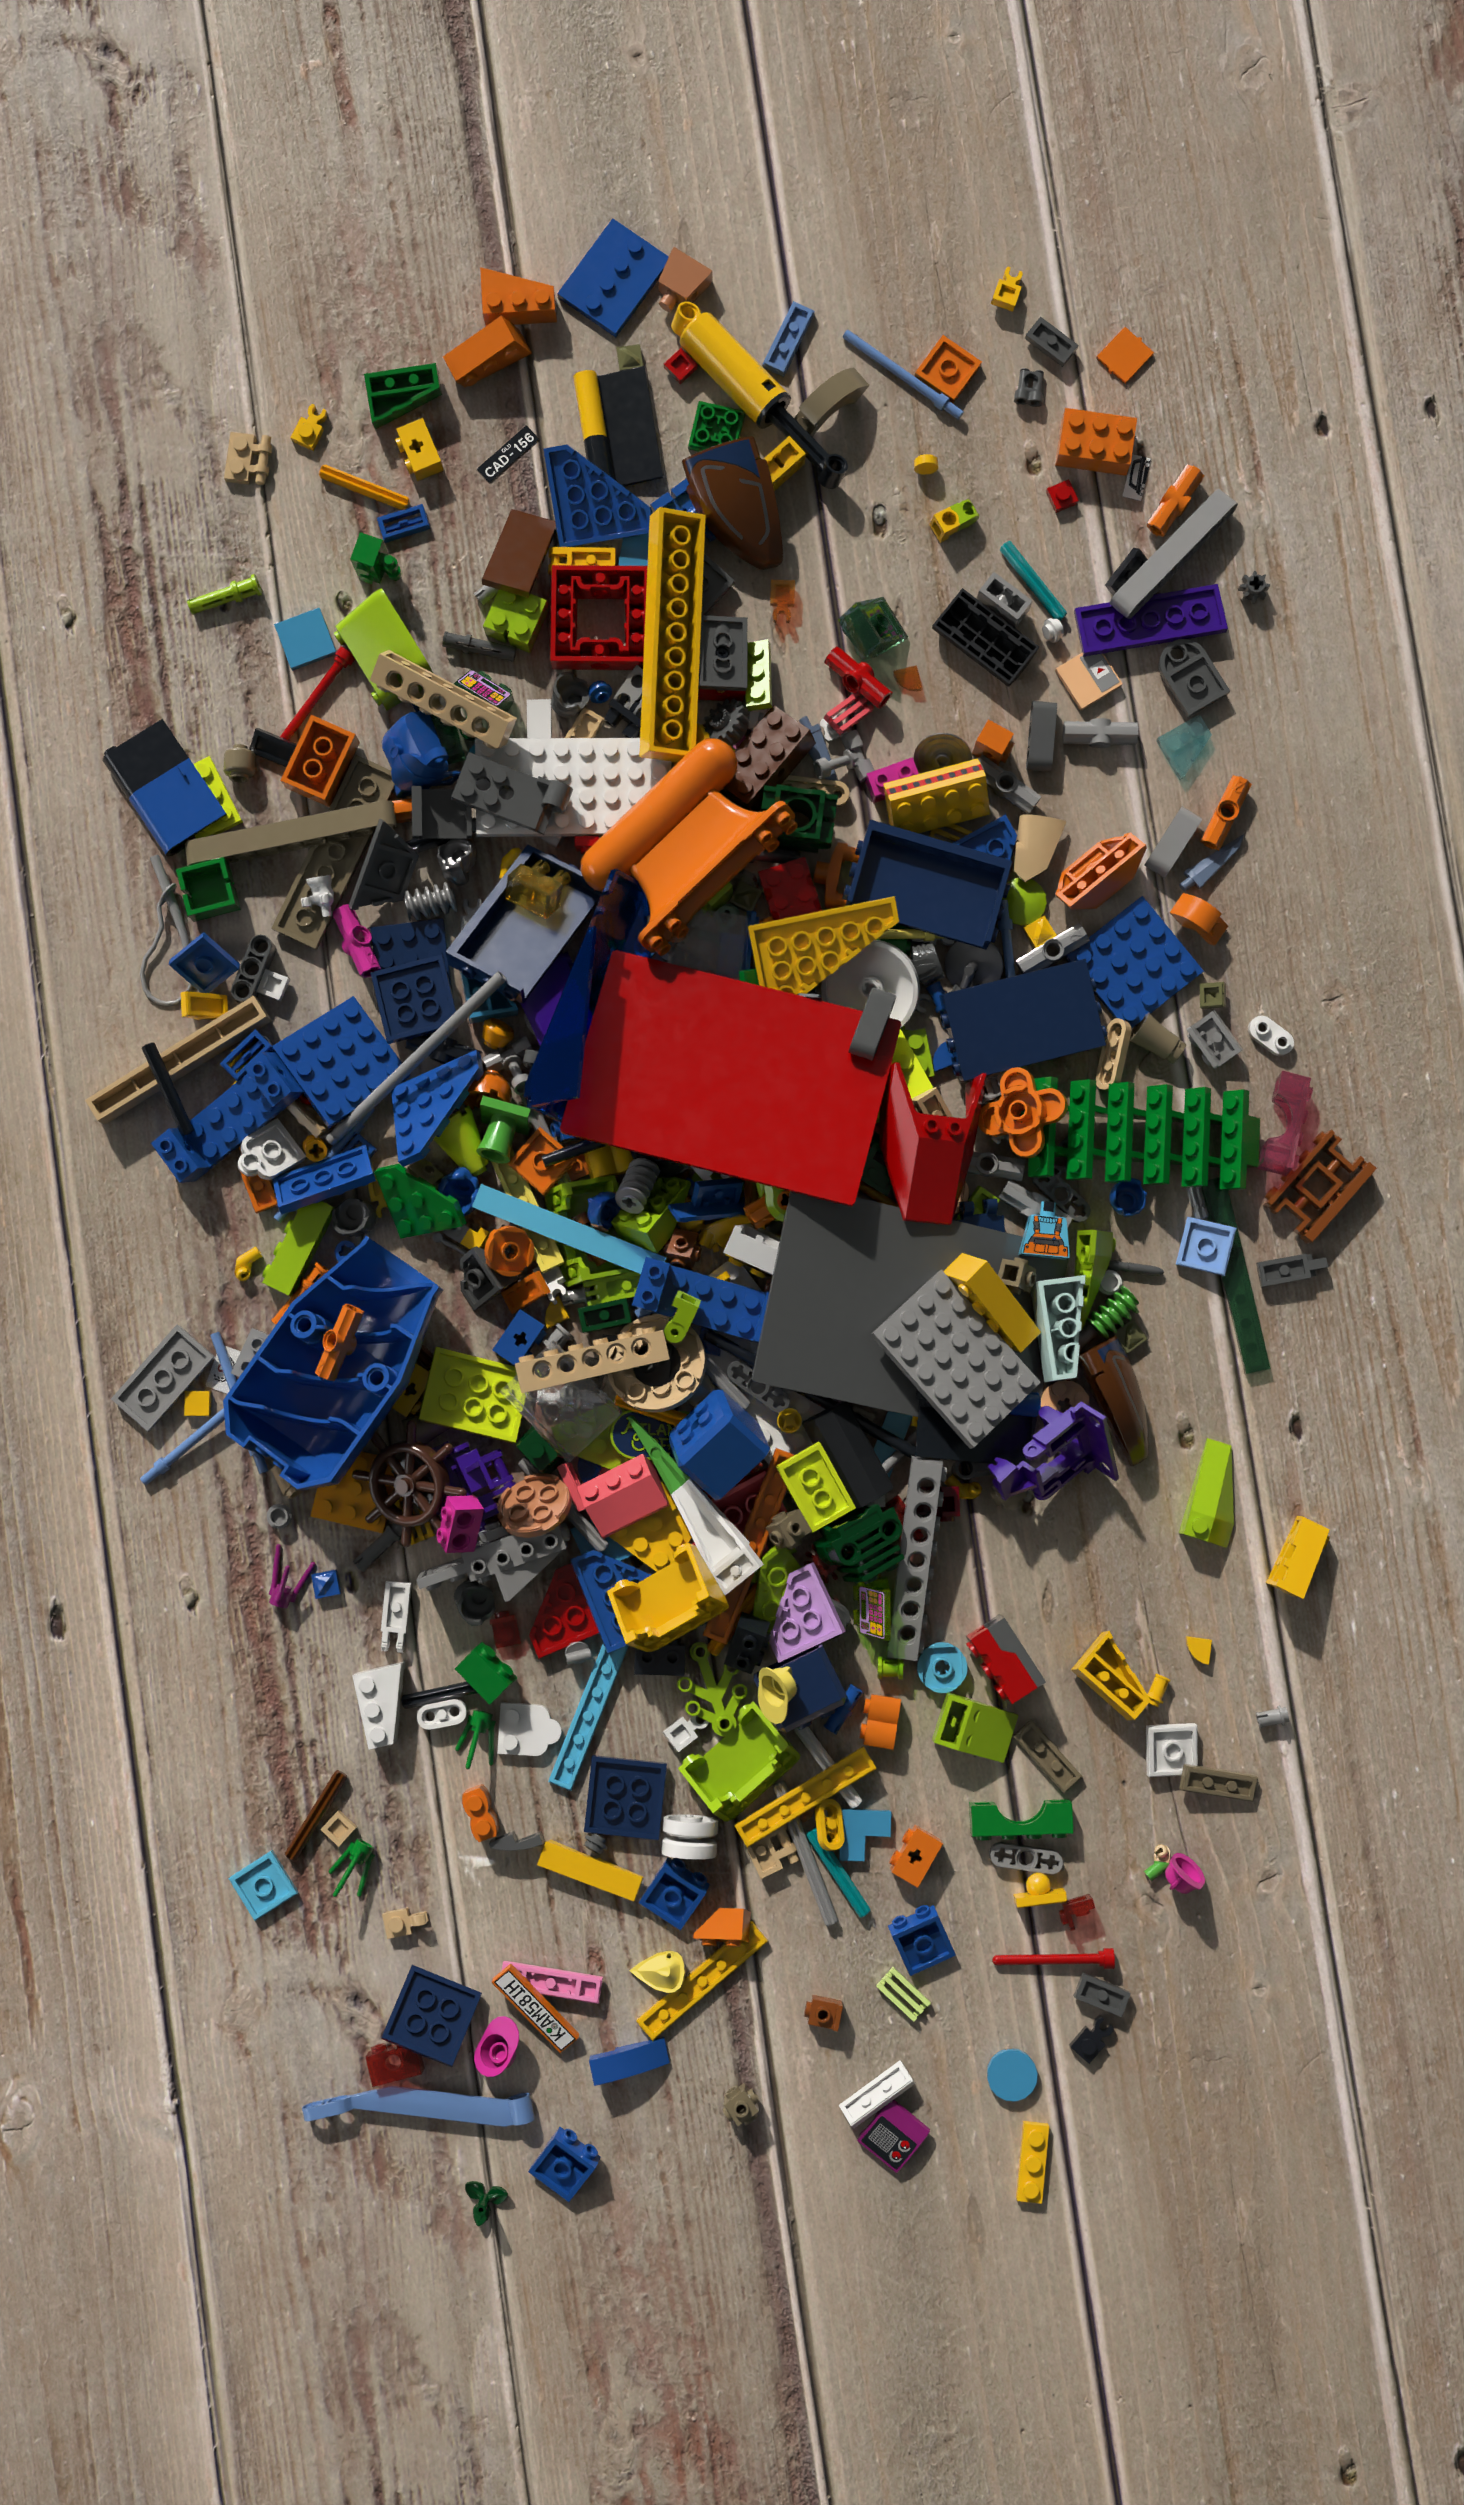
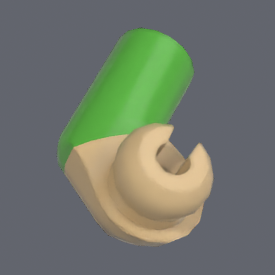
[1144,1844,1171,1881]

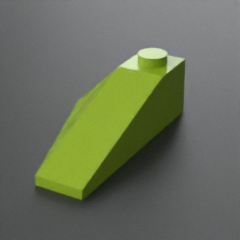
[1074,1230,1116,1330]
[1179,1438,1234,1548]

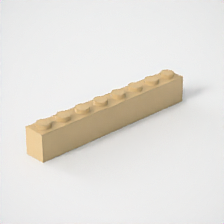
[85,996,272,1124]

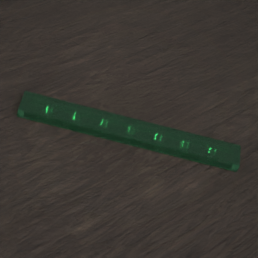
[1201,1177,1271,1374]

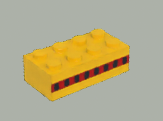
[883,758,990,833]

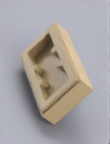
[565,707,605,738]
[286,1098,333,1138]

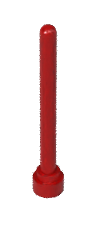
[280,646,355,740]
[992,1948,1115,1969]

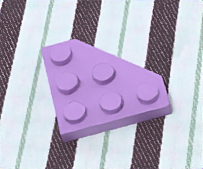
[769,1562,846,1663]

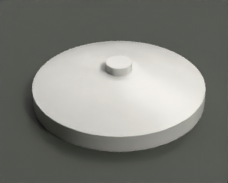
[821,940,920,1027]

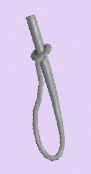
[140,855,193,1006]

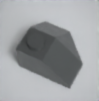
[460,1246,519,1310]

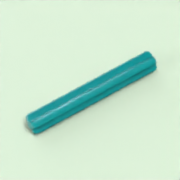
[1000,541,1067,621]
[806,1828,870,1918]

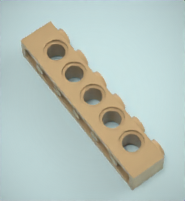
[370,650,517,749]
[515,1326,670,1393]

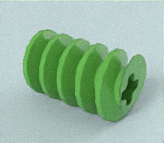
[1086,1286,1140,1340]

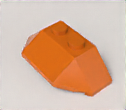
[1056,832,1147,910]

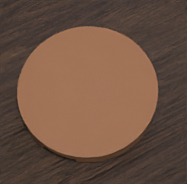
[497,1473,572,1538]

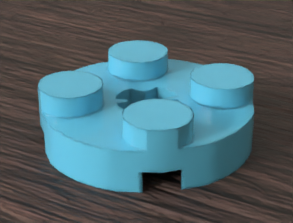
[917,1642,967,1693]

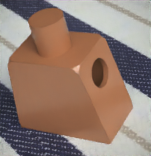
[658,247,713,312]

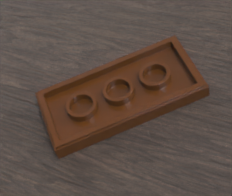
[482,509,557,598]

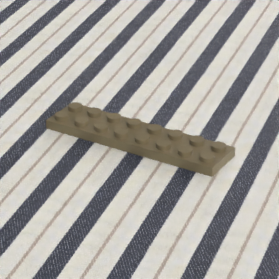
[271,755,395,950]

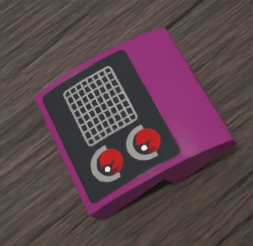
[857,2100,930,2173]

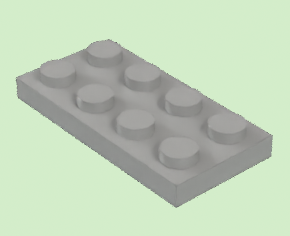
[111,1324,215,1432]

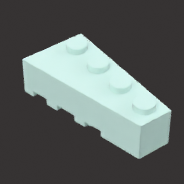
[1031,1275,1086,1383]

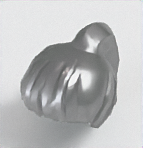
[437,839,476,886]

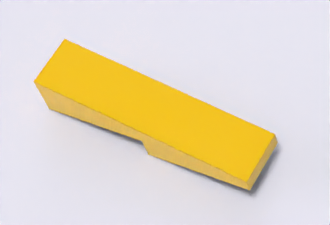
[537,1840,644,1901]

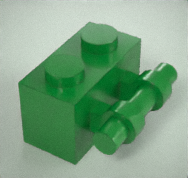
[350,532,401,584]
[455,1642,517,1705]

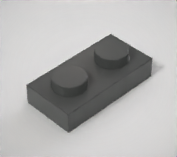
[1025,316,1078,367]
[1073,1972,1131,2017]

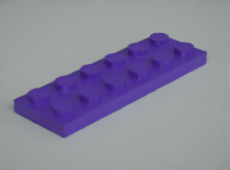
[1074,584,1228,657]

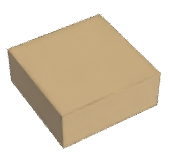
[321,1810,357,1847]

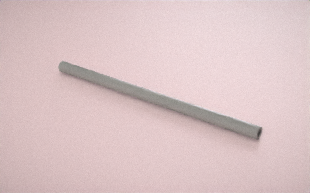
[326,971,507,1146]

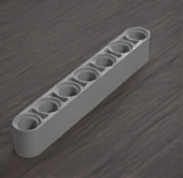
[1110,489,1238,619]

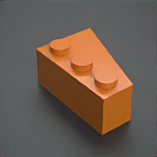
[480,267,557,326]
[443,316,532,387]

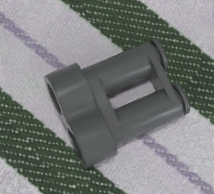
[1014,368,1044,407]

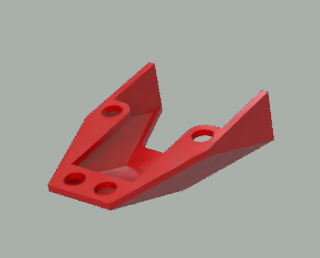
[879,1062,987,1225]

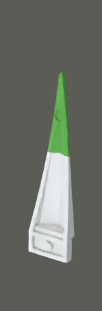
[628,1416,764,1595]

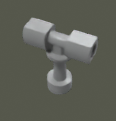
[813,730,875,782]
[482,1036,533,1095]

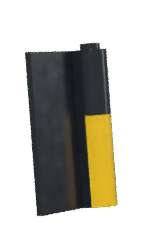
[573,366,663,487]

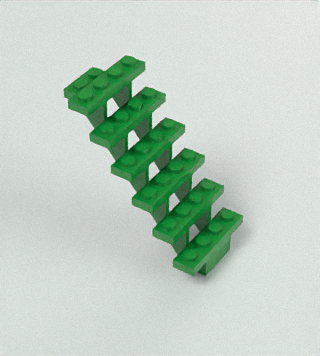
[1018,1076,1260,1190]

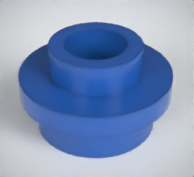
[588,680,612,703]

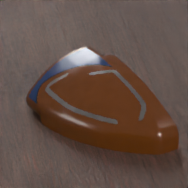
[682,436,783,570]
[1078,1336,1149,1466]

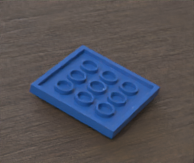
[1065,896,1204,1029]
[272,996,410,1128]

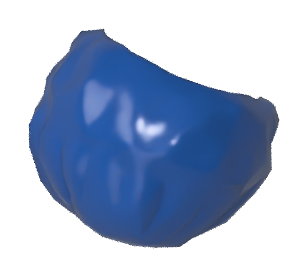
[438,1167,480,1216]

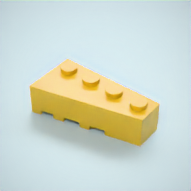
[943,1253,1041,1353]

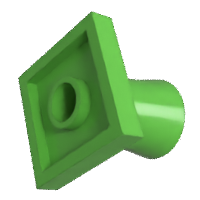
[476,1096,531,1163]

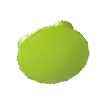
[1002,878,1047,926]

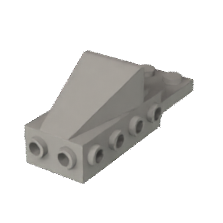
[416,1522,571,1602]

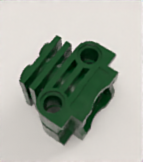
[761,784,838,853]
[812,1504,905,1584]

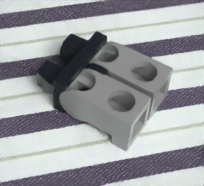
[604,665,643,738]

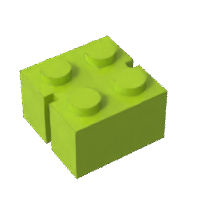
[483,590,549,653]

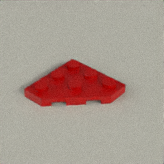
[529,1563,599,1659]

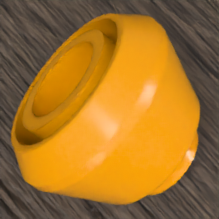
[482,1018,514,1049]

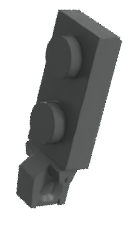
[1256,1253,1328,1287]

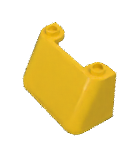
[607,1543,729,1652]

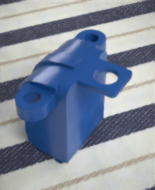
[382,710,461,798]

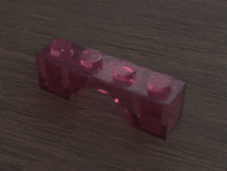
[1257,1071,1313,1176]

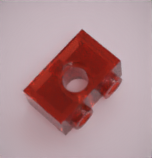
[365,2043,425,2087]

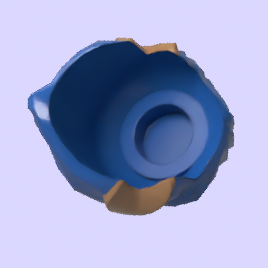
[587,1191,621,1232]

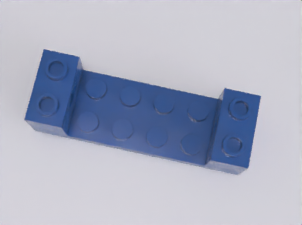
[151,1052,304,1183]
[632,1257,769,1343]

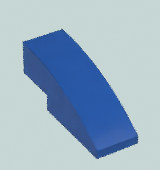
[589,2037,670,2086]

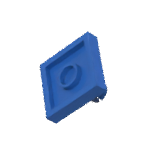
[168,932,240,993]

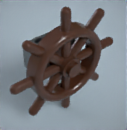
[352,1420,467,1547]

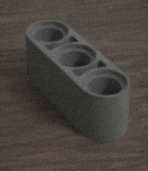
[1026,701,1057,772]
[231,934,276,1004]
[849,987,896,1061]

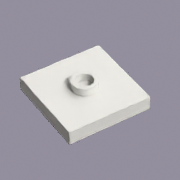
[1146,1723,1198,1777]

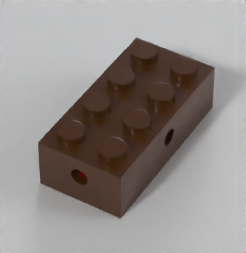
[720,705,816,812]

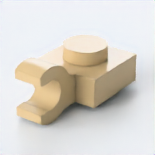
[382,1907,429,1939]

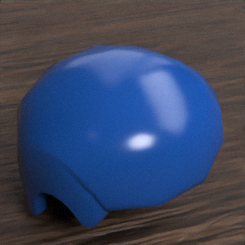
[1109,1177,1147,1217]

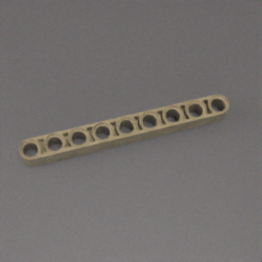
[184,801,397,866]

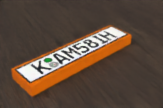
[491,1964,579,2053]

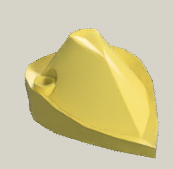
[629,1951,685,1993]

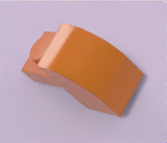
[1169,893,1228,946]

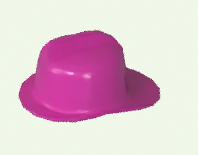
[1165,1853,1205,1894]
[474,2016,519,2077]

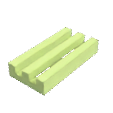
[876,1967,931,2022]

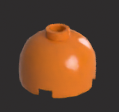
[463,1070,512,1110]

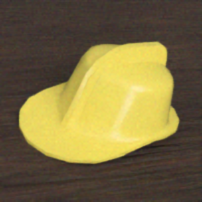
[758,1667,797,1724]

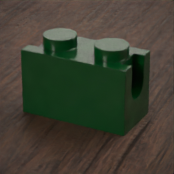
[577,1298,632,1334]

